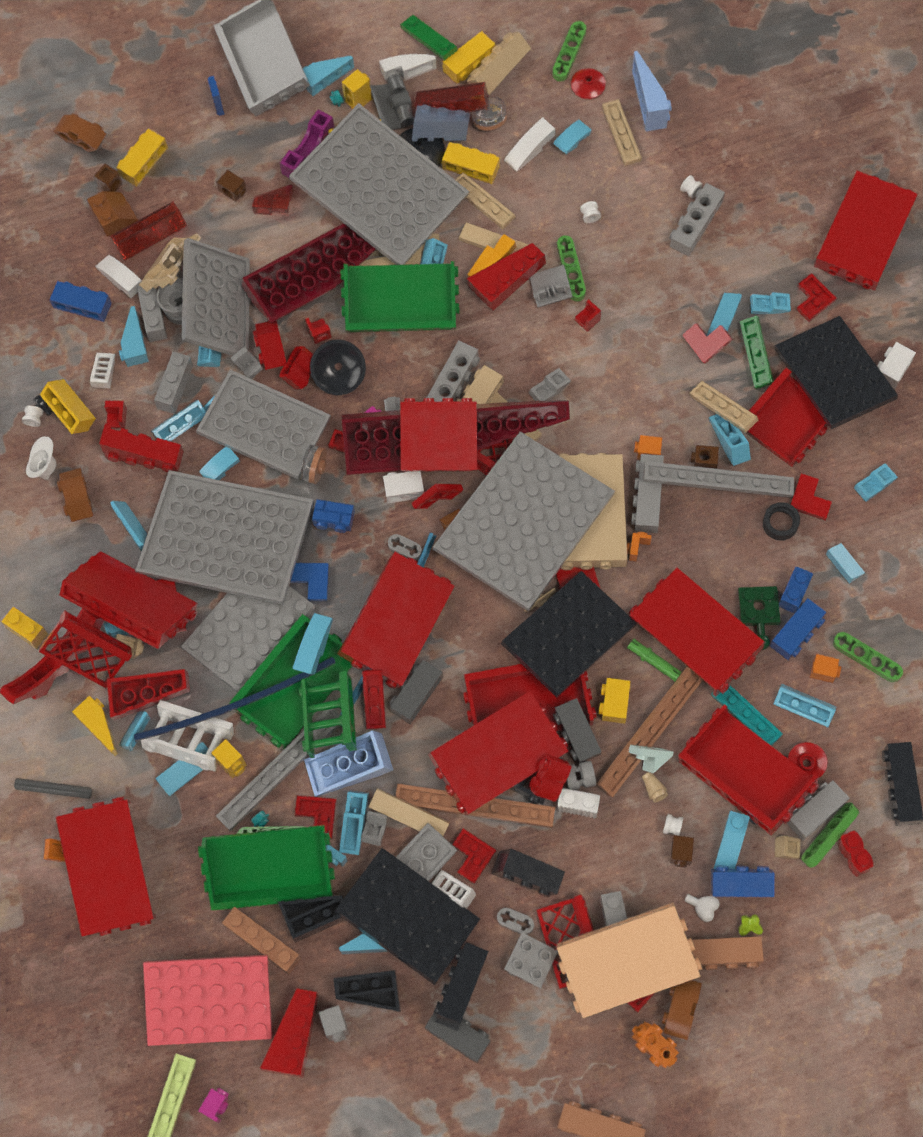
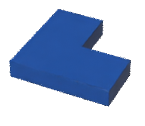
[208,76,224,116]
[290,563,329,602]

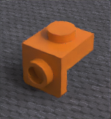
[627,532,652,562]
[44,838,65,863]

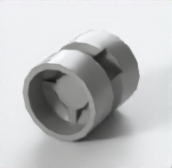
[566,760,596,790]

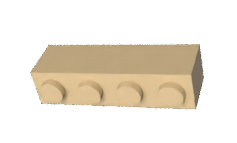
[467,32,531,97]
[458,365,504,404]

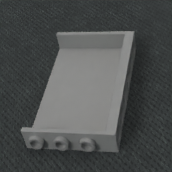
[214,0,310,116]

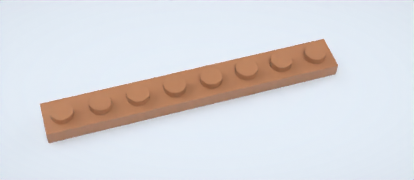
[597,666,703,797]
[396,784,555,828]

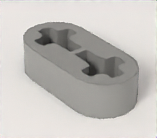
[388,534,422,561]
[497,908,534,935]

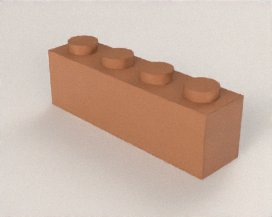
[222,907,301,975]
[692,936,764,971]
[557,1101,646,1137]

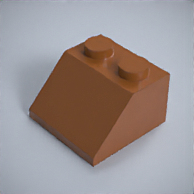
[87,191,138,237]

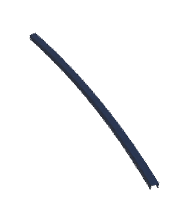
[134,657,335,742]

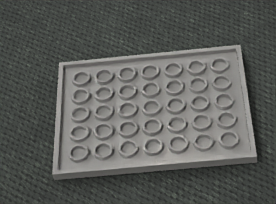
[289,103,469,265]
[433,432,615,612]
[135,470,314,605]

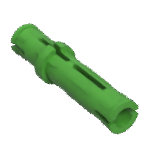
[627,638,682,682]

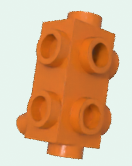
[631,1022,679,1068]

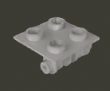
[530,265,573,308]
[504,932,558,988]

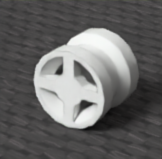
[680,175,703,198]
[580,201,601,223]
[22,406,43,427]
[663,814,683,836]

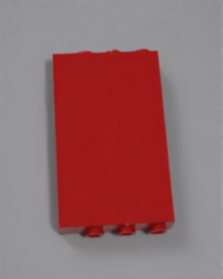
[814,170,918,291]
[59,551,198,649]
[338,552,455,689]
[629,568,764,696]
[463,664,596,732]
[428,691,569,816]
[678,704,819,836]
[56,796,156,936]

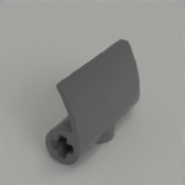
[370,74,415,130]

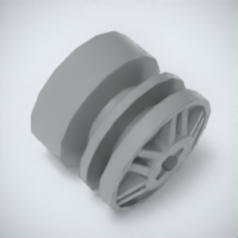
[157,277,183,325]

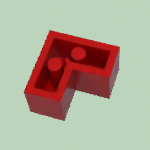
[253,321,287,370]

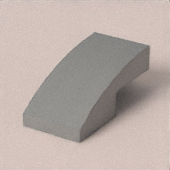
[529,368,571,401]

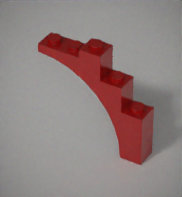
[0,608,105,705]

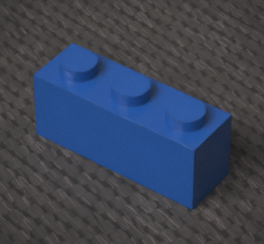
[50,281,112,322]
[770,598,826,660]
[711,865,775,897]

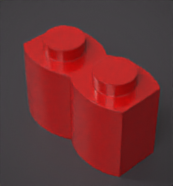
[279,346,313,389]
[530,754,572,802]
[837,830,874,877]

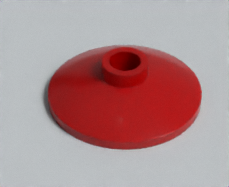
[571,68,606,99]
[788,742,828,779]

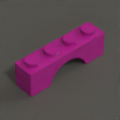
[280,109,335,178]

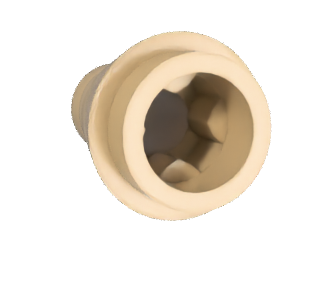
[642,772,668,802]

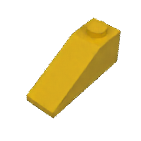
[72,696,118,756]

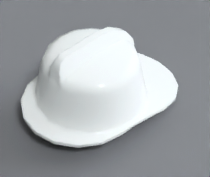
[26,436,56,480]

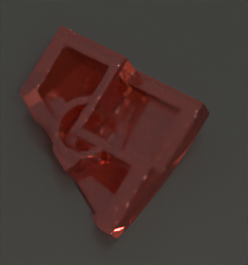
[252,184,294,215]

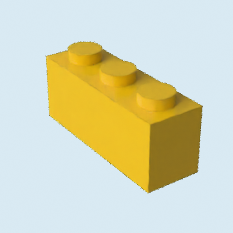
[442,31,496,84]
[116,129,168,187]
[442,142,500,184]
[40,379,96,434]

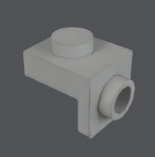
[231,347,263,379]
[361,811,387,846]

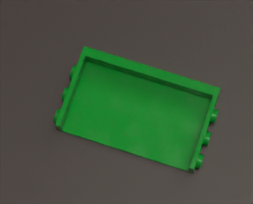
[341,261,460,333]
[229,614,353,749]
[198,825,335,911]

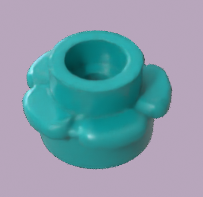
[329,90,345,107]
[251,810,269,827]

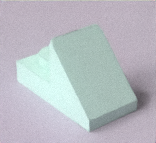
[629,745,673,773]

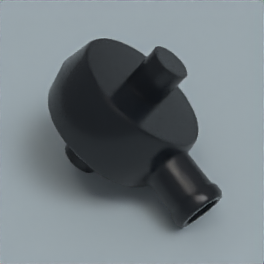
[33,395,53,416]

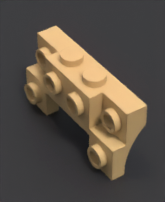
[139,233,201,292]

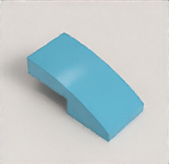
[553,119,592,154]
[750,292,791,314]
[199,447,240,480]
[854,463,898,502]

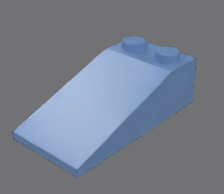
[632,51,671,131]
[304,730,393,797]

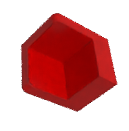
[575,299,601,332]
[305,317,332,344]
[105,401,127,429]

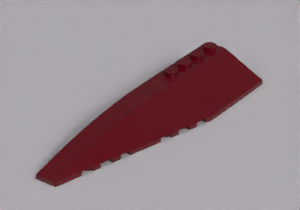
[242,223,376,324]
[342,400,570,475]

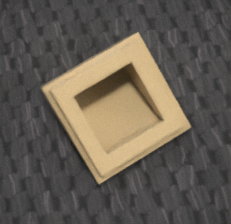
[775,836,800,859]

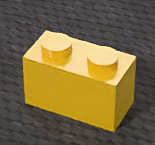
[342,69,372,109]
[1,607,48,649]
[599,678,630,724]
[211,739,247,779]

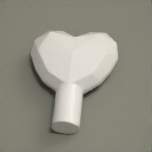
[685,894,720,922]

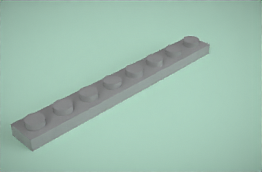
[643,461,794,498]
[216,709,340,831]

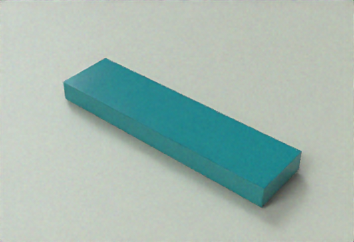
[711,684,783,746]

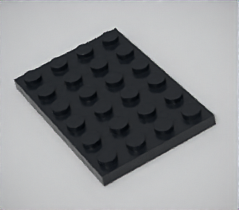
[775,316,898,430]
[501,571,637,698]
[335,848,480,985]

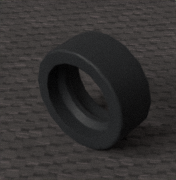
[763,502,800,541]

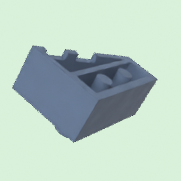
[412,105,470,141]

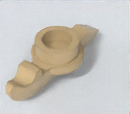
[524,588,556,612]

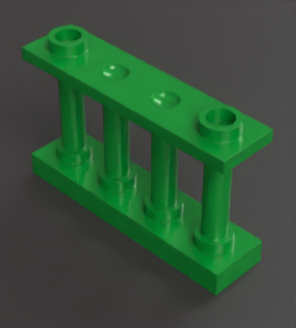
[299,671,357,758]

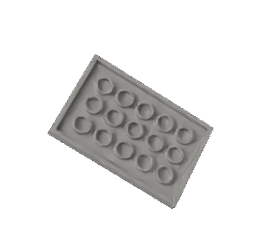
[182,238,250,356]
[196,370,331,480]
[181,586,315,692]

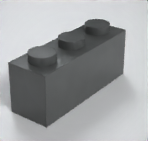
[390,660,443,725]
[553,698,602,764]
[425,1013,491,1064]

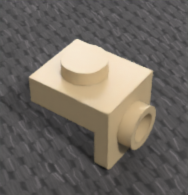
[115,634,144,659]

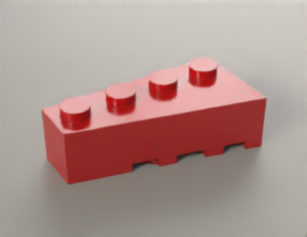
[466,243,546,311]
[99,423,184,472]
[107,669,190,721]
[260,989,319,1078]

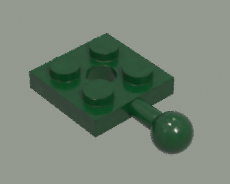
[738,586,780,650]

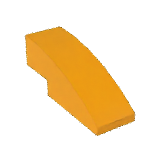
[467,234,517,277]

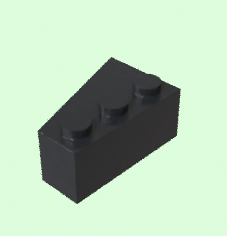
[491,848,565,897]
[278,895,345,943]
[333,970,401,1012]

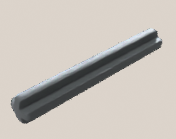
[14,778,92,799]

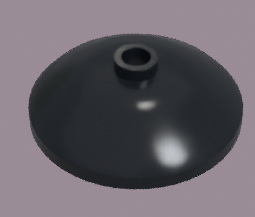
[399,128,445,167]
[310,339,366,395]

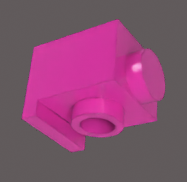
[198,1088,229,1123]

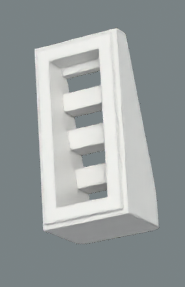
[90,353,115,389]
[432,870,476,909]

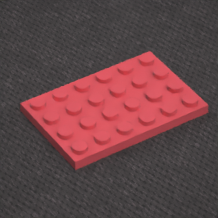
[143,955,272,1046]

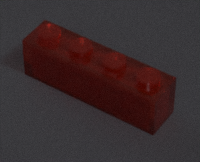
[415,82,489,112]
[110,201,187,261]

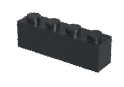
[882,742,923,826]
[434,942,489,1031]

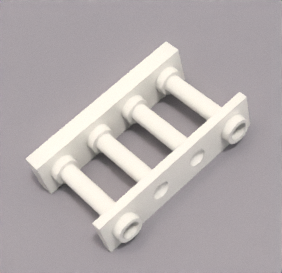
[141,700,234,772]

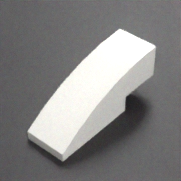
[379,54,436,81]
[504,117,555,172]
[96,255,142,298]

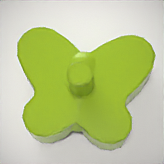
[738,915,763,936]

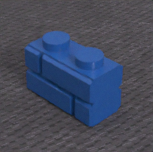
[312,499,355,533]
[779,566,813,613]

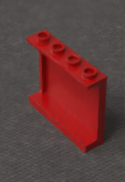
[746,368,828,467]
[400,398,477,472]

